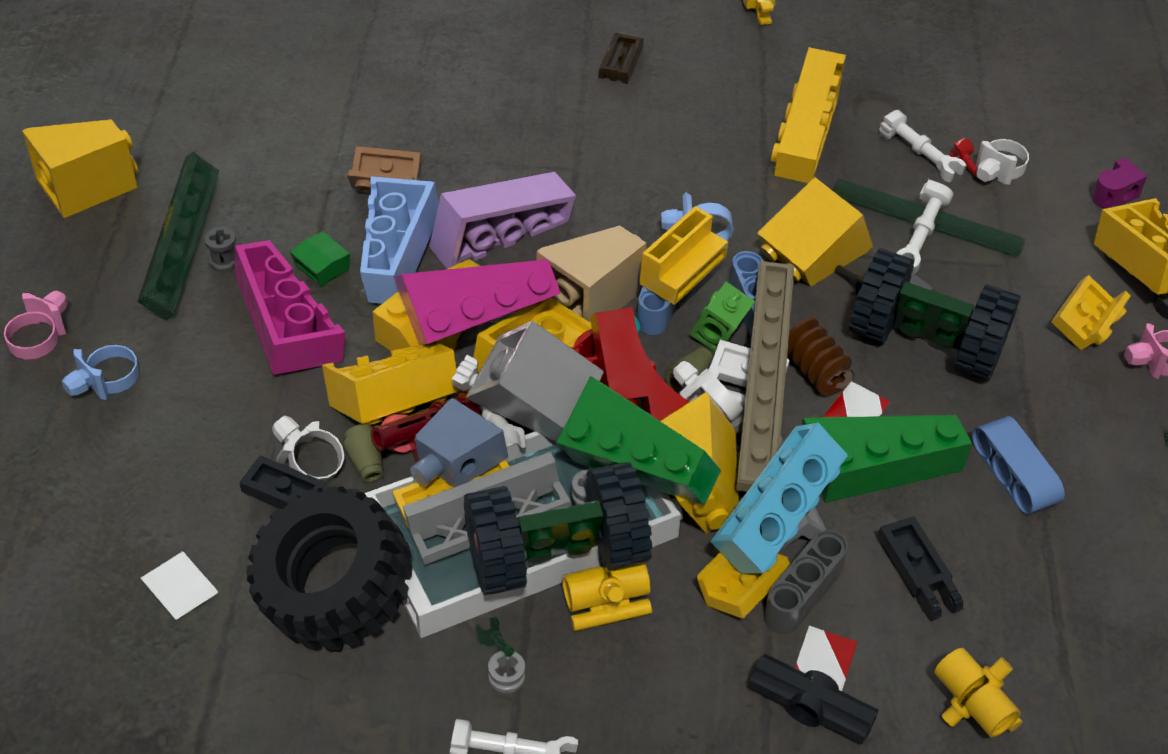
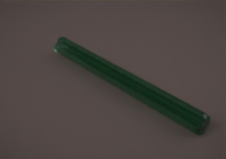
[833,179,1025,256]

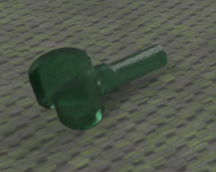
[475,616,514,657]

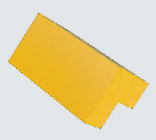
[639,206,728,305]

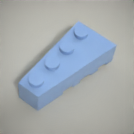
[360,176,439,304]

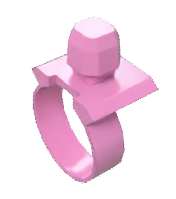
[4,290,68,360]
[1124,323,1168,379]

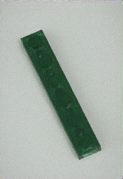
[137,152,219,320]

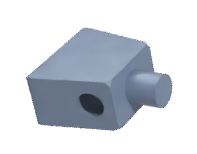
[410,398,508,487]

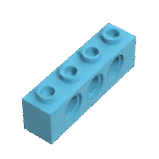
[710,423,848,574]

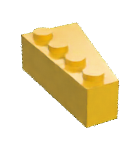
[771,47,846,183]

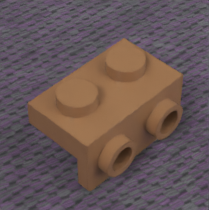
[347,146,422,193]

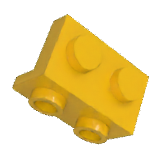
[1051,275,1131,350]
[697,552,790,619]

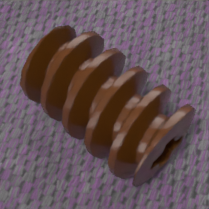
[787,317,854,396]

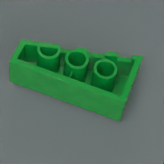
[556,375,721,506]
[802,415,972,503]

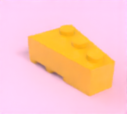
[1094,198,1168,295]
[322,342,460,425]

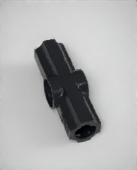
[748,654,879,744]

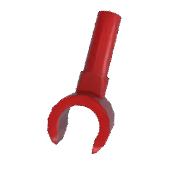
[950,138,979,179]

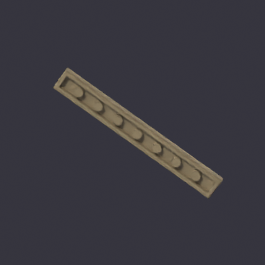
[736,261,795,492]

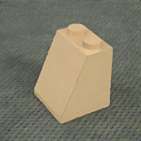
[536,226,646,323]

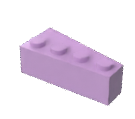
[429,172,576,269]

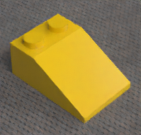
[473,297,592,373]

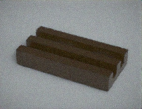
[598,33,644,84]

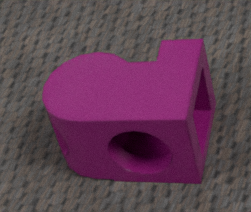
[1092,157,1147,208]

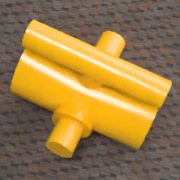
[562,563,652,632]
[934,648,1023,738]

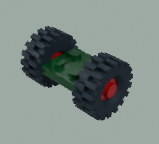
[849,248,1021,380]
[463,462,652,596]

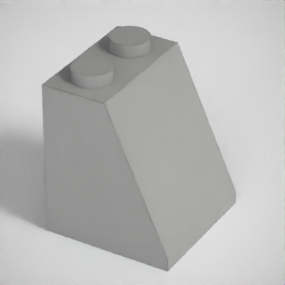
[466,321,604,440]

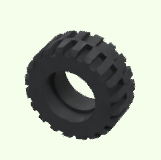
[246,486,413,651]

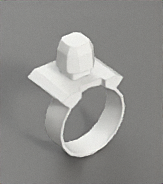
[975,139,1029,185]
[673,361,744,422]
[272,415,344,482]

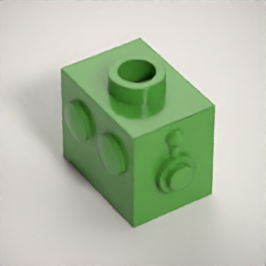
[690,281,755,352]

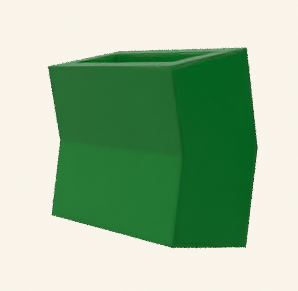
[290,232,350,287]

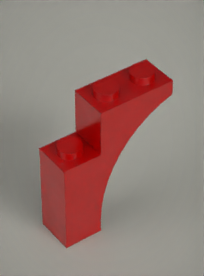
[590,307,726,421]

